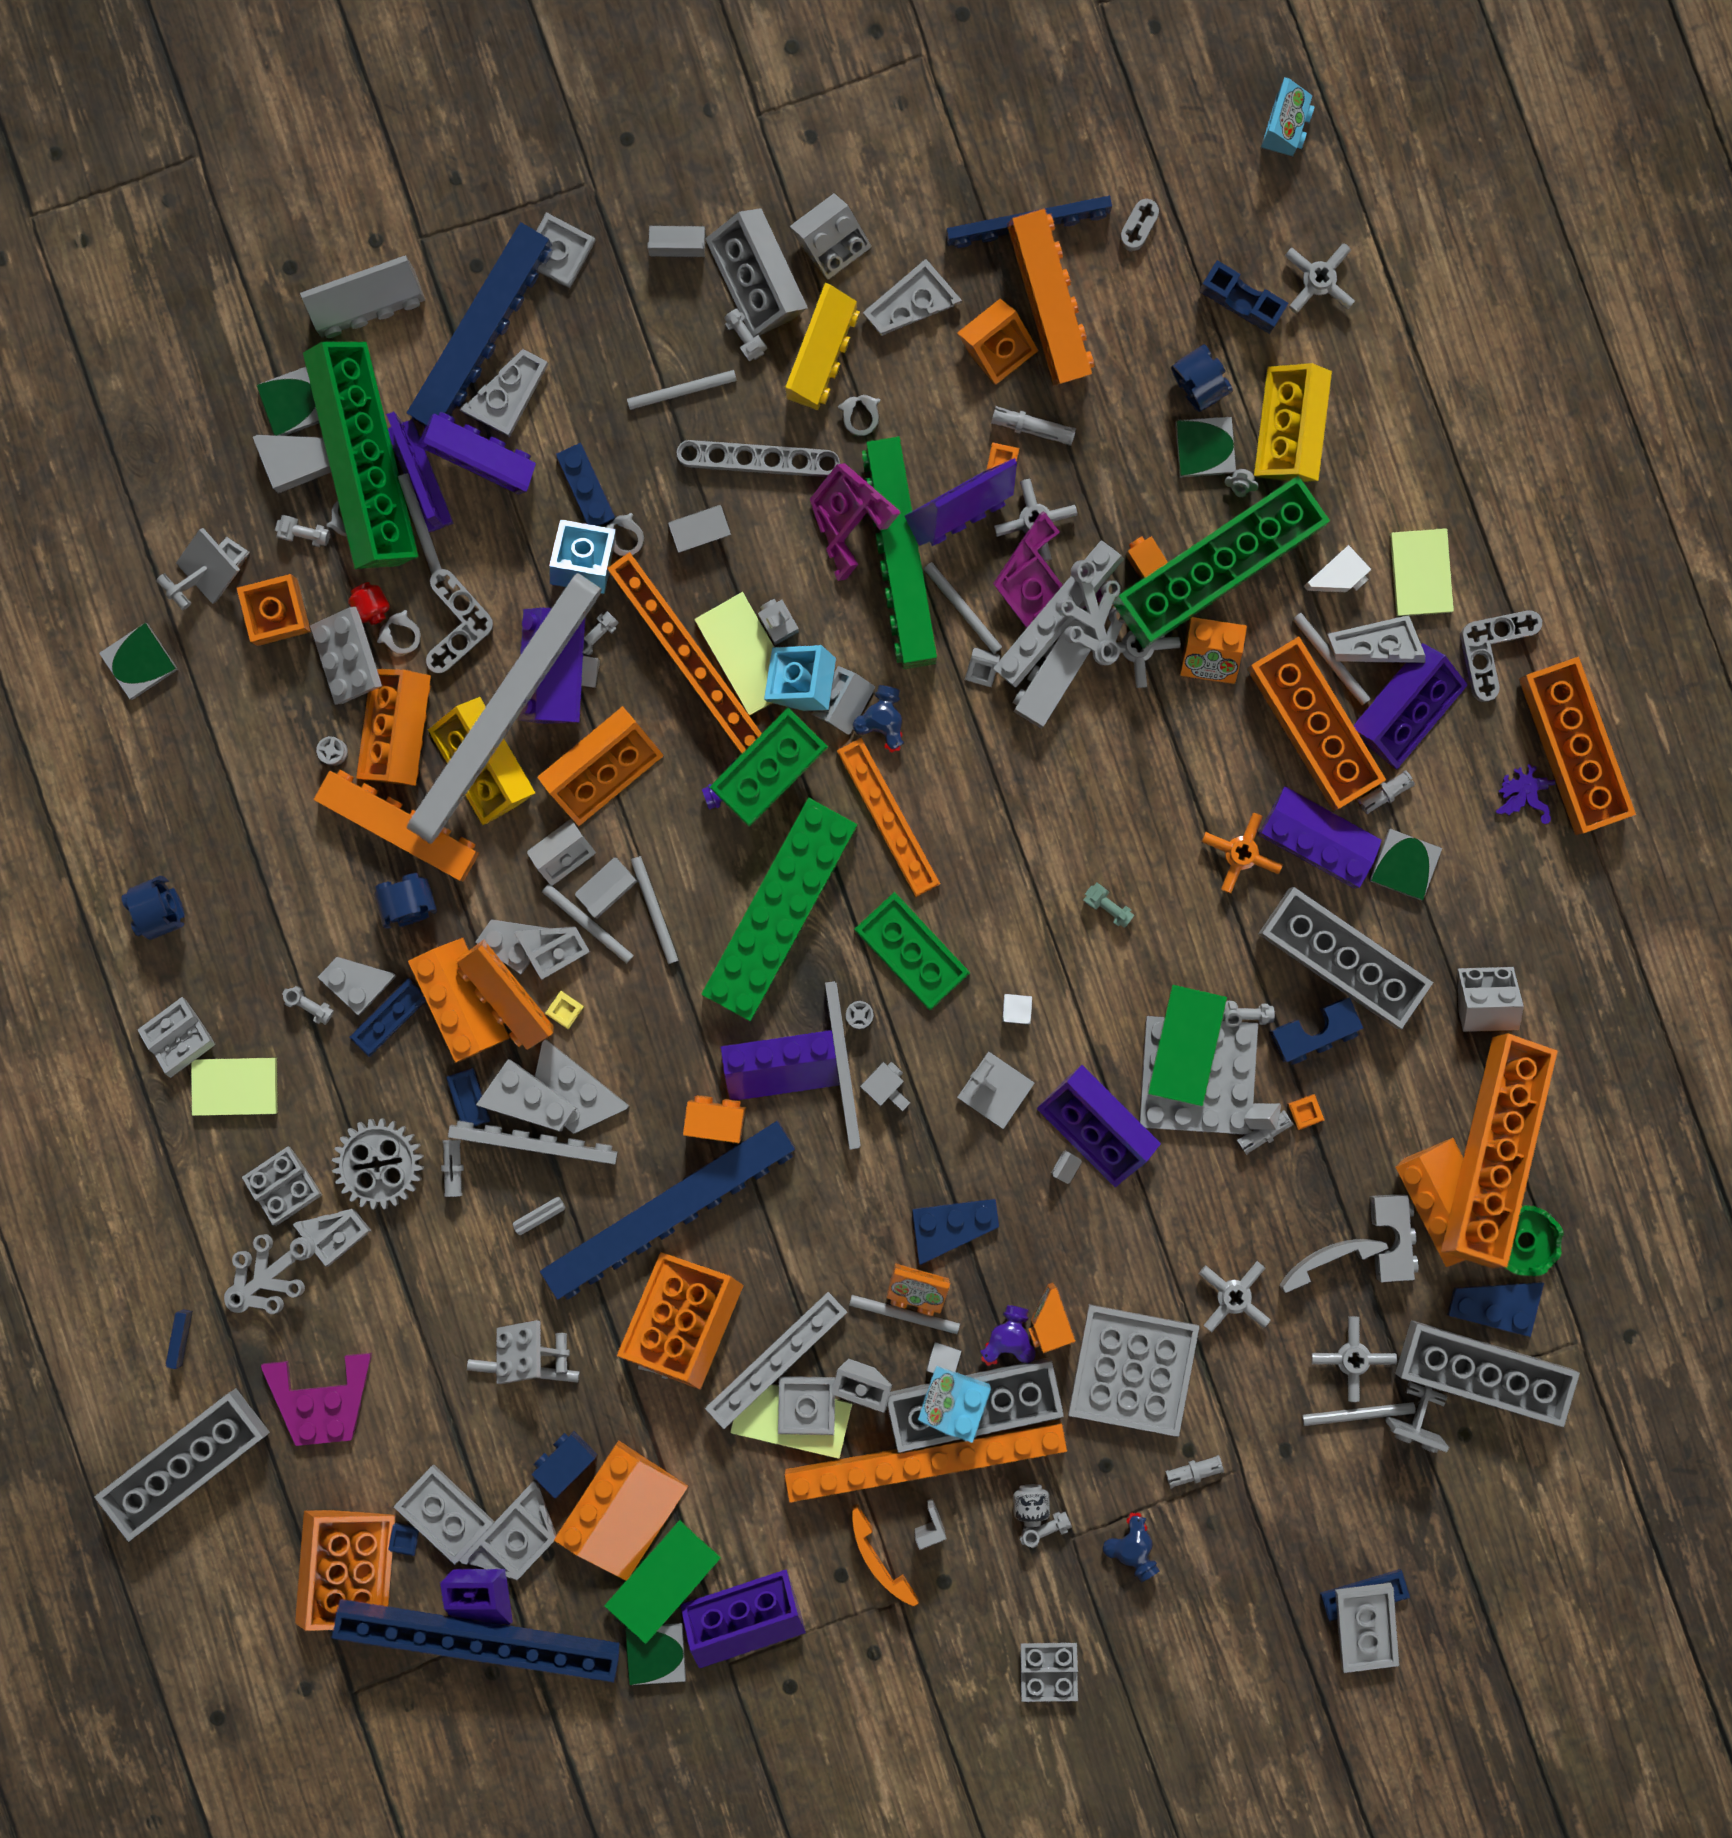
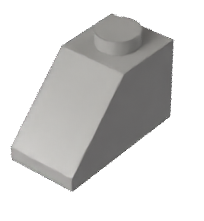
[832,1359,892,1412]

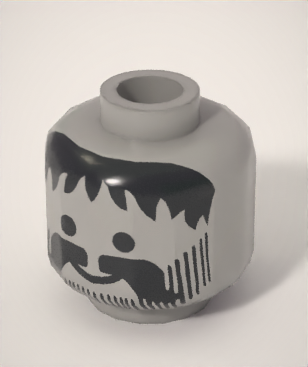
[1013,1484,1050,1527]

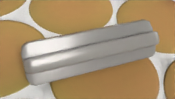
[513,1197,565,1235]

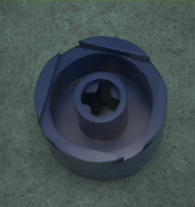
[1171,344,1233,412]
[374,873,437,928]
[121,876,185,940]

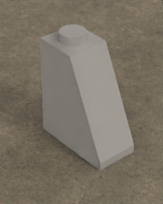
[253,435,331,493]

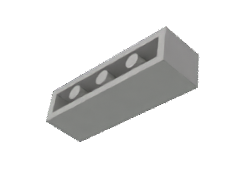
[1013,618,1096,729]

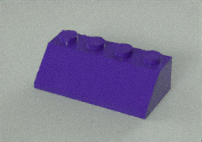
[417,412,536,495]
[904,458,1017,546]
[517,608,585,724]
[1354,643,1467,769]
[1257,786,1382,889]
[721,1030,840,1100]
[1036,1065,1161,1187]
[680,1569,806,1668]

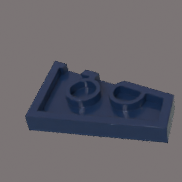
[912,1198,999,1265]
[1447,1282,1544,1337]

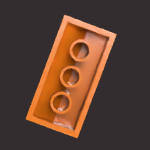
[356,669,431,786]
[537,706,664,826]
[408,938,510,1063]
[456,939,554,1050]
[1395,1138,1465,1268]

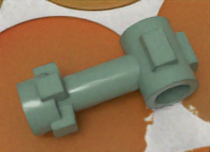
[1083,882,1134,928]

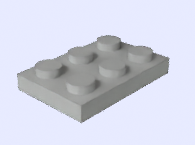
[310,607,382,705]
[394,1464,494,1565]
[1335,1583,1399,1673]

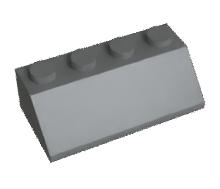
[706,208,808,338]
[300,255,425,338]

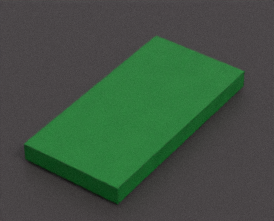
[709,708,828,827]
[854,891,970,1011]
[1147,984,1227,1106]
[604,1520,721,1644]

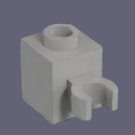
[758,599,799,645]
[860,1062,910,1111]

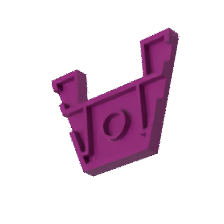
[810,463,900,581]
[993,511,1103,628]
[261,1352,372,1446]

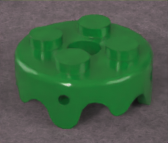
[1504,1205,1564,1276]

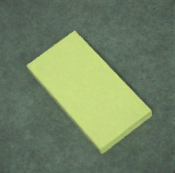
[694,592,774,716]
[731,1384,852,1458]

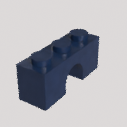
[1199,260,1289,334]
[1269,997,1363,1065]

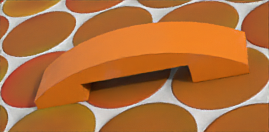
[853,1504,919,1606]

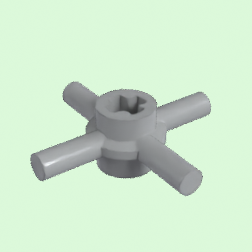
[1285,243,1355,314]
[994,479,1078,562]
[1103,631,1180,688]
[1199,1261,1270,1332]
[1311,1316,1397,1402]

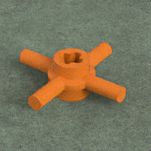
[1201,813,1283,894]

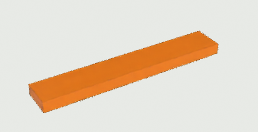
[837,738,940,897]

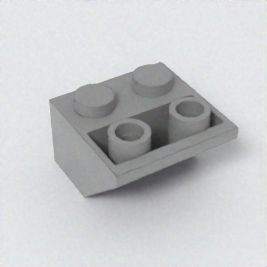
[790,193,872,280]
[1457,967,1524,1032]

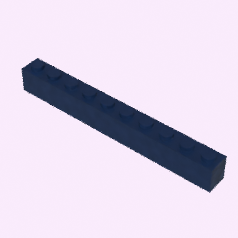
[540,1120,796,1300]
[332,1599,619,1682]

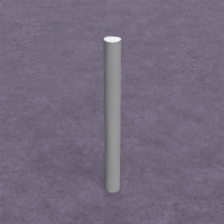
[627,370,737,410]
[398,473,445,582]
[924,562,1002,654]
[1292,613,1370,705]
[631,856,679,964]
[542,884,634,964]
[849,1295,960,1334]
[467,1359,580,1383]
[1302,1402,1415,1426]

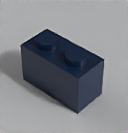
[531,1431,598,1498]

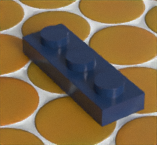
[556,442,615,527]

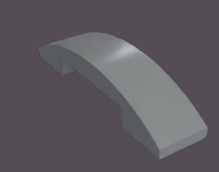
[1279,1239,1388,1293]

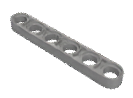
[677,440,840,477]

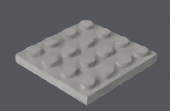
[1139,1016,1258,1134]
[1068,1304,1199,1437]

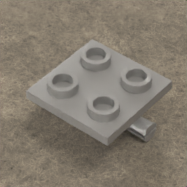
[156,528,240,610]
[957,1051,1034,1129]
[497,1320,570,1384]
[1385,1382,1449,1453]

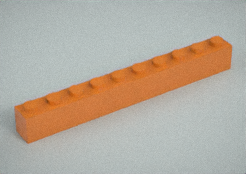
[607,552,762,754]
[785,1419,1067,1502]

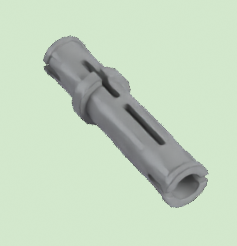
[991,406,1076,446]

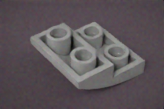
[242,1146,322,1226]
[1021,1643,1078,1702]

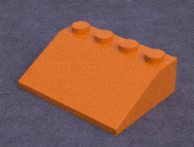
[617,1252,744,1390]
[554,1440,688,1580]
[295,1510,395,1631]

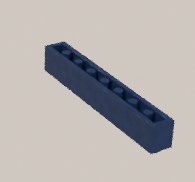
[407,222,553,427]

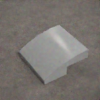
[138,997,215,1078]

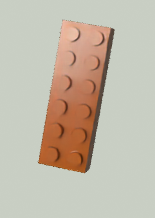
[1007,208,1095,386]
[1247,637,1386,811]
[1519,656,1636,835]

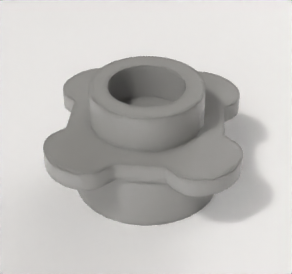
[1225,469,1258,497]

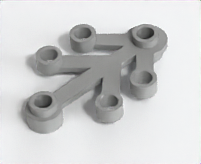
[1056,560,1125,665]
[224,1234,315,1314]

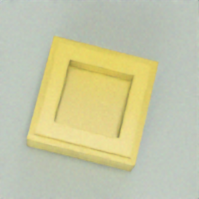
[545,991,585,1029]

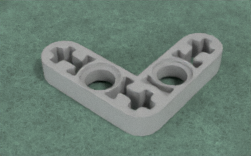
[426,569,493,673]
[1460,611,1542,702]

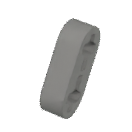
[1120,199,1159,251]

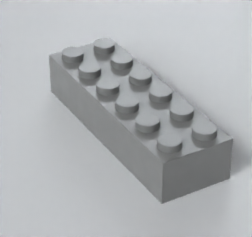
[1258,887,1434,1029]
[1395,1320,1580,1427]
[888,1357,1064,1453]
[95,1389,270,1542]

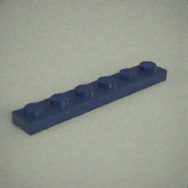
[946,195,1112,248]

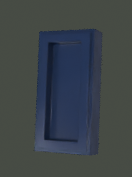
[446,1068,491,1127]
[165,1309,193,1369]

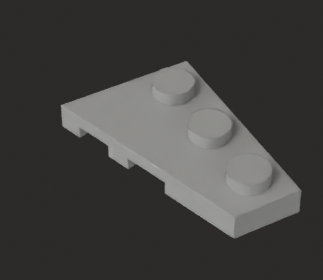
[863,259,962,336]
[459,349,548,437]
[1328,615,1425,663]
[476,1059,577,1131]

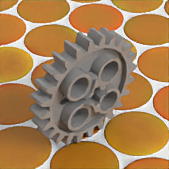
[332,1118,424,1209]

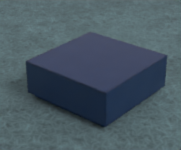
[388,1523,419,1556]

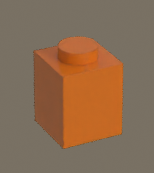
[1126,536,1168,580]

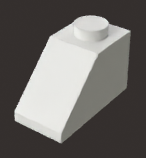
[1304,545,1371,592]

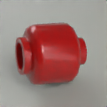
[348,582,390,626]

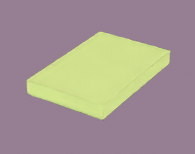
[1390,529,1454,617]
[191,1058,278,1115]

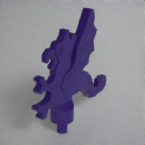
[1495,764,1555,824]

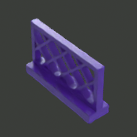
[386,411,454,533]

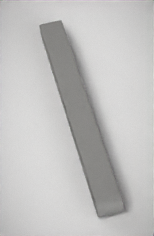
[407,573,602,844]

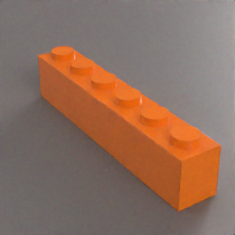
[313,770,479,882]

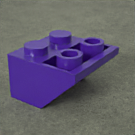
[440,1569,513,1624]

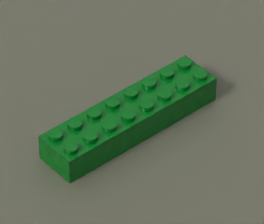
[303,342,419,569]
[862,436,937,669]
[1112,475,1330,649]
[701,797,858,1021]

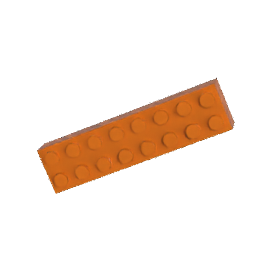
[1441,1033,1558,1268]

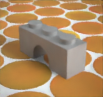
[1370,1194,1418,1282]

